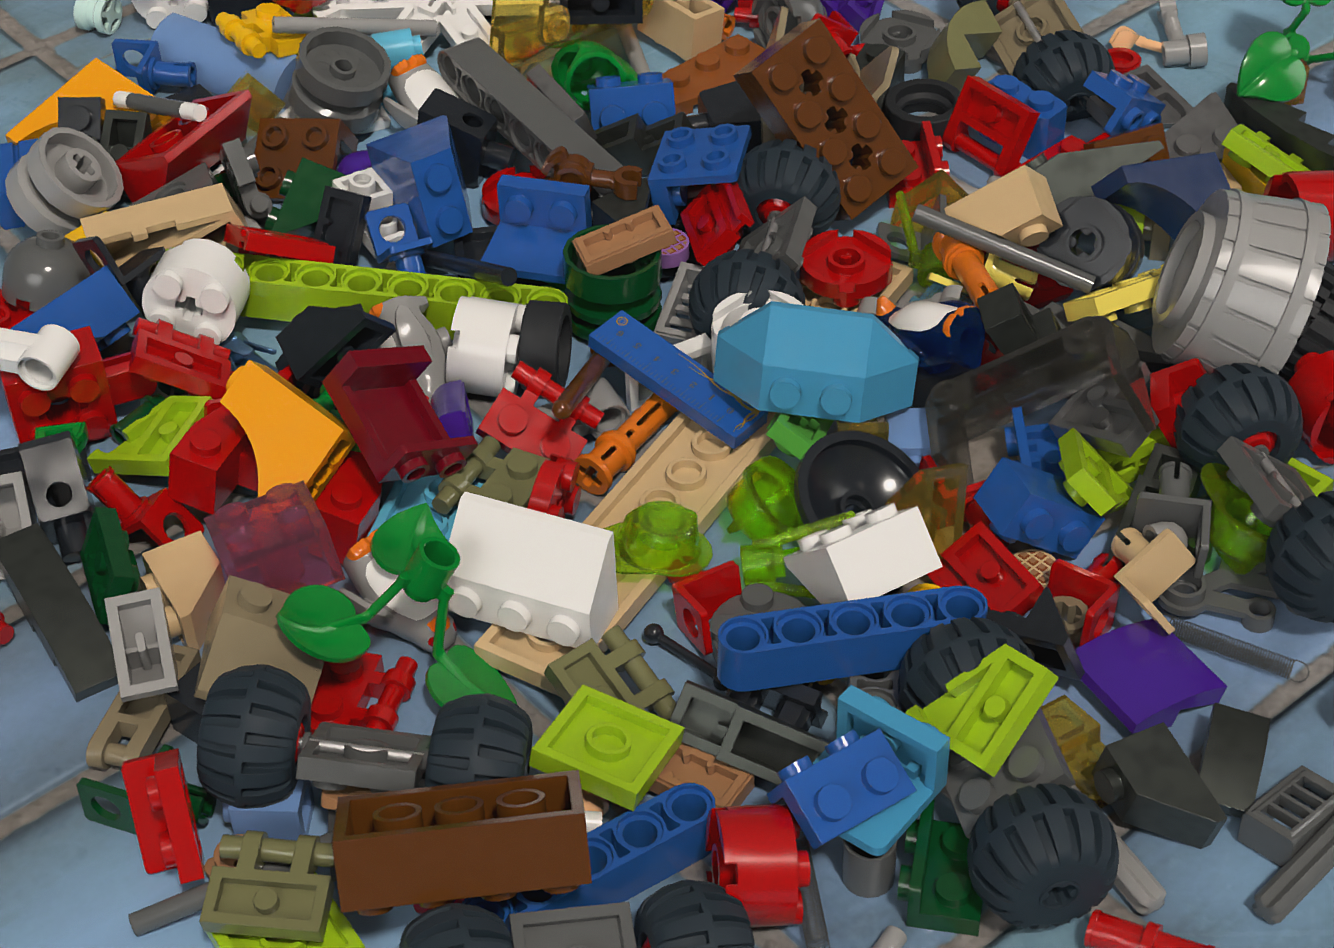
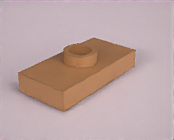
[572,205,677,275]
[649,743,754,808]

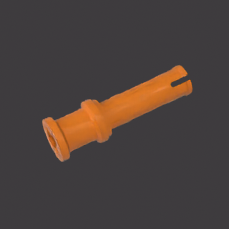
[932,232,999,315]
[574,393,679,495]

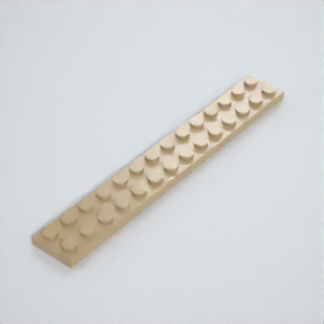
[474,261,914,697]

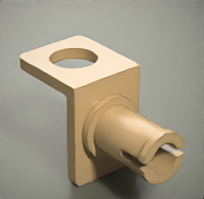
[1111,527,1196,635]

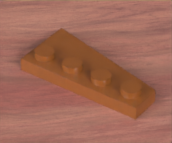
[662,34,765,115]

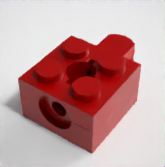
[0,326,157,444]

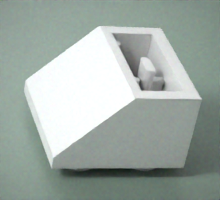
[783,503,943,604]

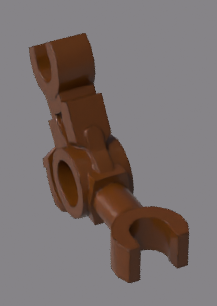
[540,146,642,200]

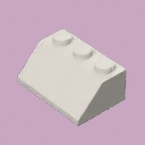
[447,491,619,648]

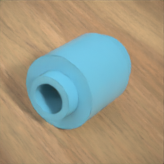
[371,28,423,71]

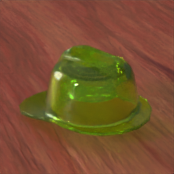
[726,455,805,545]
[1200,463,1273,575]
[603,500,713,577]

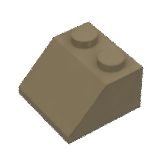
[194,575,325,703]

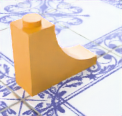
[5,58,171,145]
[220,360,356,561]

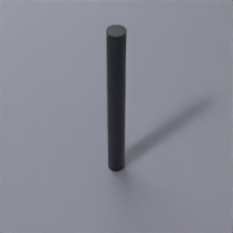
[421,249,517,286]

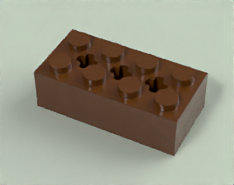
[733,18,919,221]
[332,770,592,916]

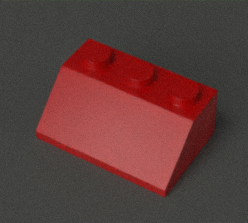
[115,89,252,203]

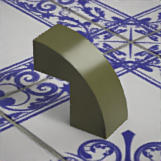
[927,0,1002,92]

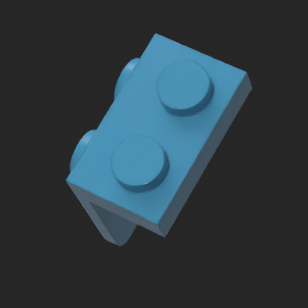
[813,685,950,856]

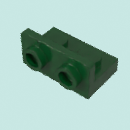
[80,507,143,625]
[897,800,983,936]

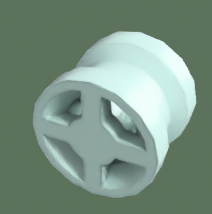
[73,0,122,35]

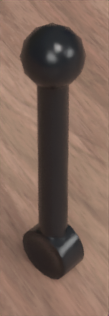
[643,623,728,691]

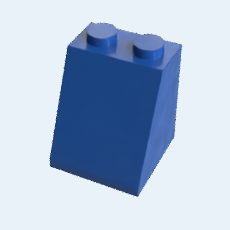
[366,115,473,248]

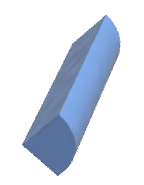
[150,12,297,114]

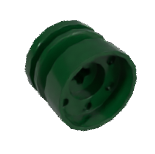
[563,224,662,341]

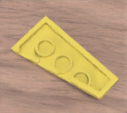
[1063,264,1164,326]

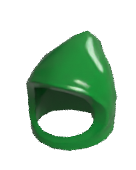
[551,40,638,111]

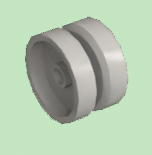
[5,127,124,235]

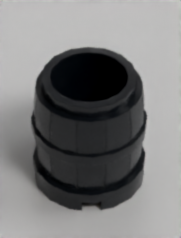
[1037,196,1145,292]

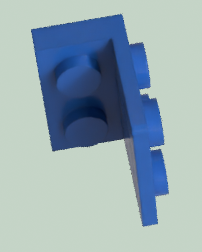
[647,123,752,225]
[480,174,592,284]

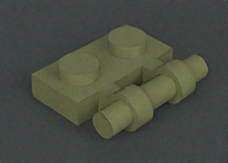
[432,436,550,514]
[544,625,677,721]
[199,830,335,942]

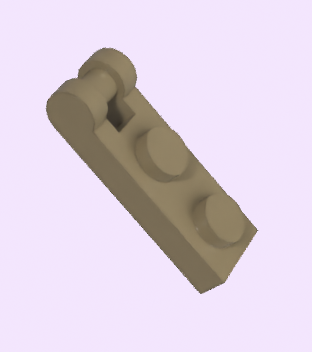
[86,644,201,770]

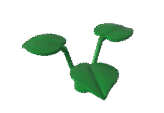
[1236,0,1334,103]
[276,503,518,707]

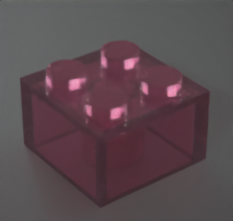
[203,480,346,594]

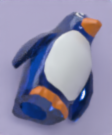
[875,296,985,374]

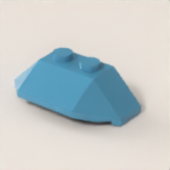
[713,301,919,423]

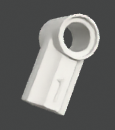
[0,324,80,391]

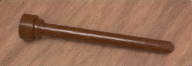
[552,348,616,419]

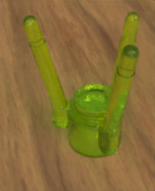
[896,191,953,291]
[740,511,856,599]

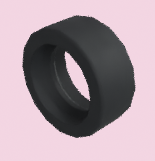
[884,79,961,147]
[518,300,572,390]

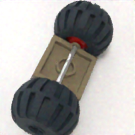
[956,0,1115,122]

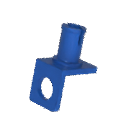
[112,39,197,95]
[364,203,434,274]

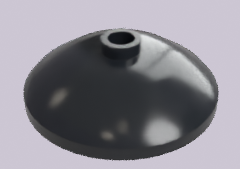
[794,431,937,541]

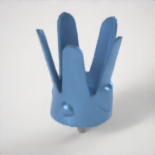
[219,331,279,373]

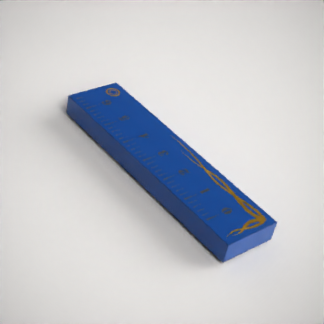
[588,310,768,449]

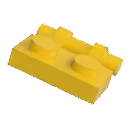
[215,3,307,58]

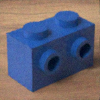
[973,457,1105,559]

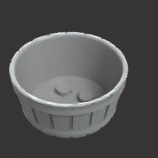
[1152,188,1331,375]

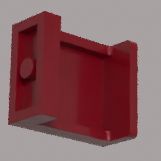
[322,345,478,483]

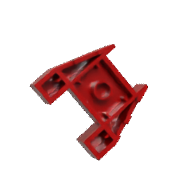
[168,366,384,565]

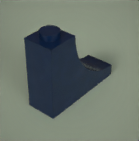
[1091,152,1231,241]

